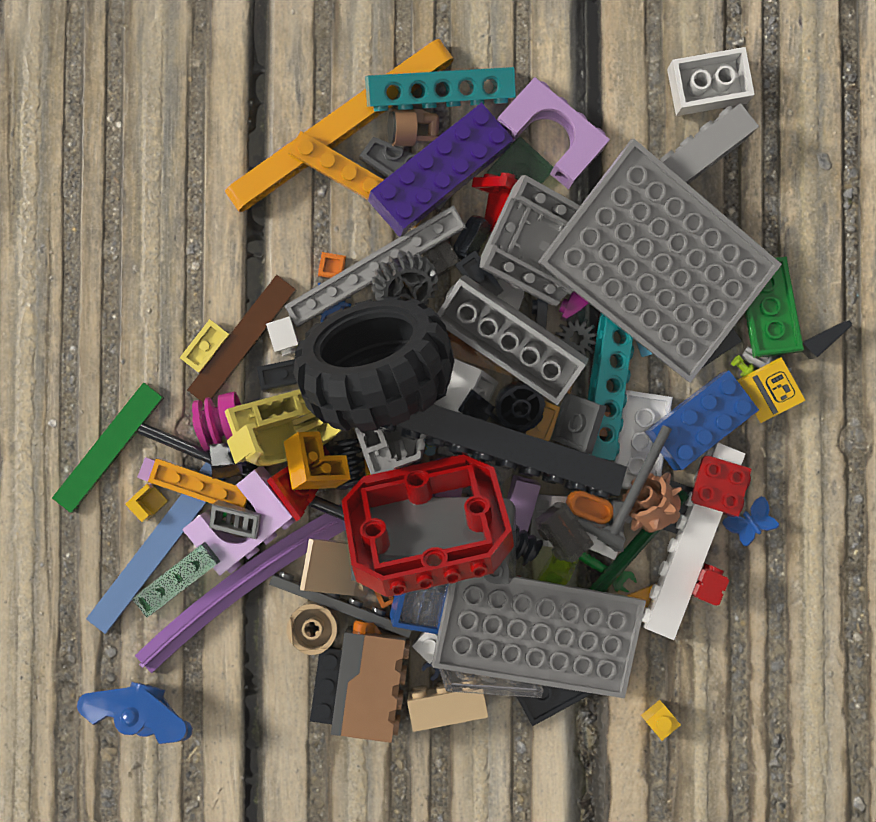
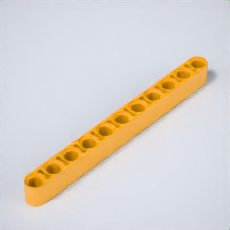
[225,39,454,212]

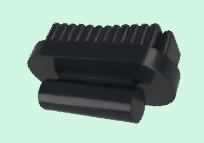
[453,215,492,260]

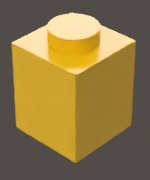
[641,700,681,741]

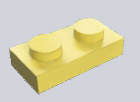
[180,319,230,373]

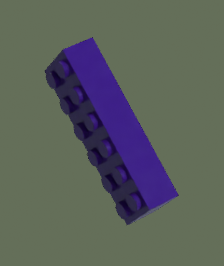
[368,102,514,237]

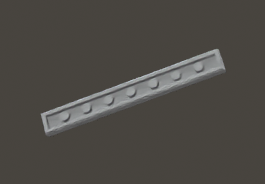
[285,205,466,327]

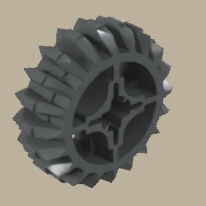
[372,251,438,305]

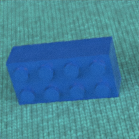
[644,370,759,471]

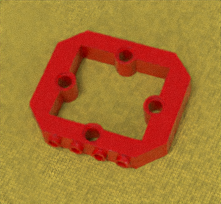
[341,454,514,597]

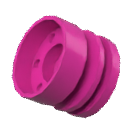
[192,391,241,451]

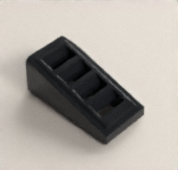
[803,320,852,359]

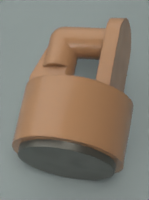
[387,108,439,146]

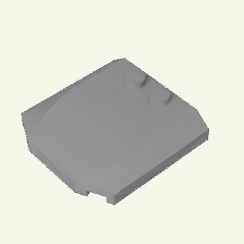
[480,175,580,306]

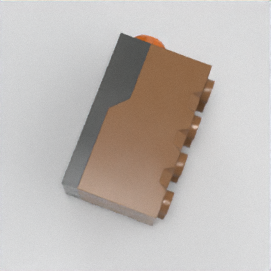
[331,620,410,743]

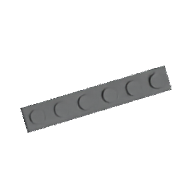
[269,571,412,638]

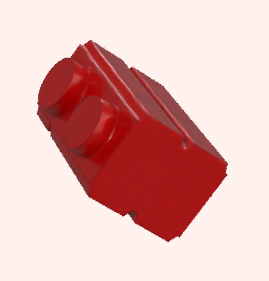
[692,563,729,606]

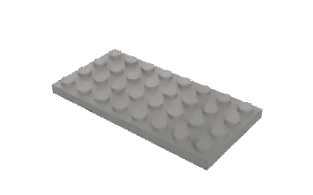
[431,576,646,698]

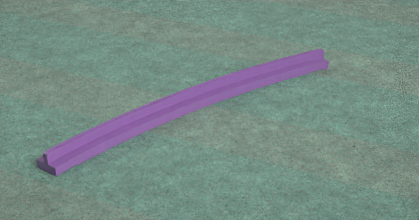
[135,458,442,673]

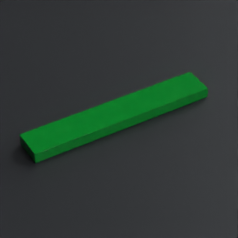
[52,382,164,513]

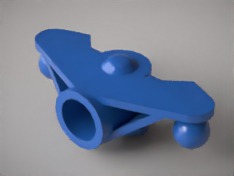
[77,681,193,744]

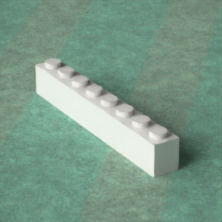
[641,443,745,640]

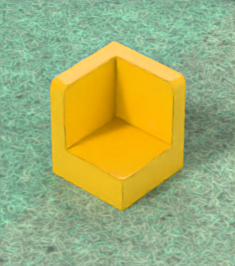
[125,483,168,522]

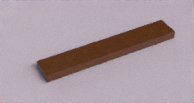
[187,274,297,403]

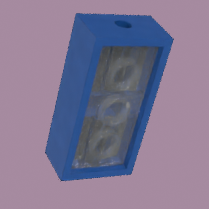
[390,583,449,634]

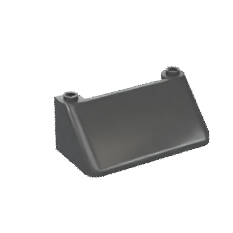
[351,497,516,584]

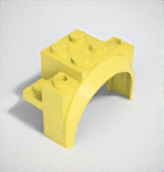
[225,389,342,466]

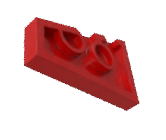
[267,445,332,522]

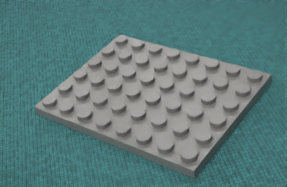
[538,139,782,383]

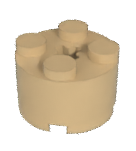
[287,601,340,655]

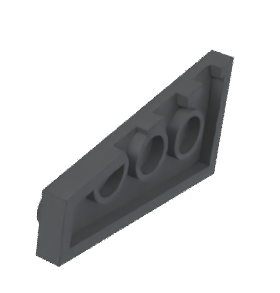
[359,137,451,213]

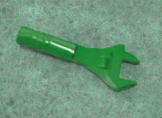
[575,549,637,592]

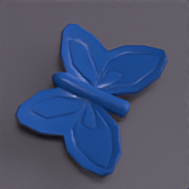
[722,496,779,546]

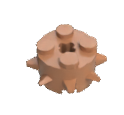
[622,473,682,533]

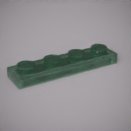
[132,542,220,618]

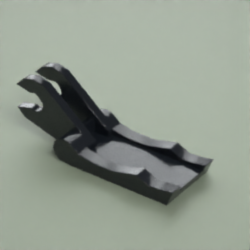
[458,389,500,423]

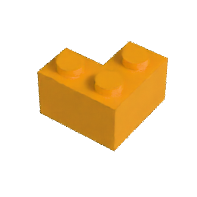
[284,432,351,490]

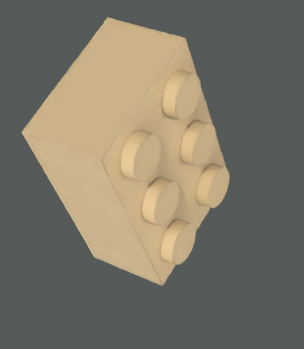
[407,676,488,732]

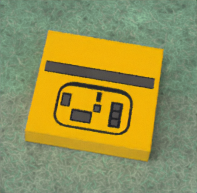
[737,357,806,423]

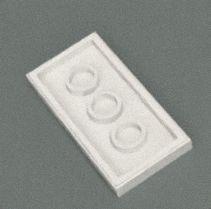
[613,390,673,489]

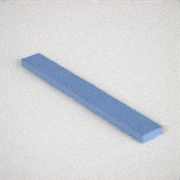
[86,463,226,634]

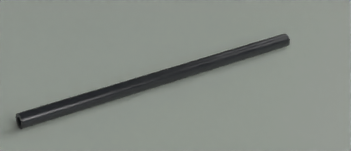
[138,423,345,521]

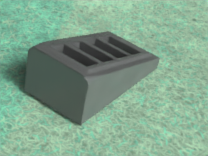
[209,500,261,539]

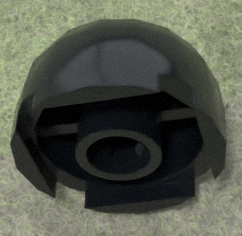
[495,381,546,432]

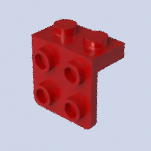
[472,173,518,233]
[691,456,752,517]

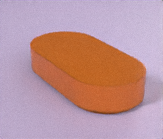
[566,491,613,524]

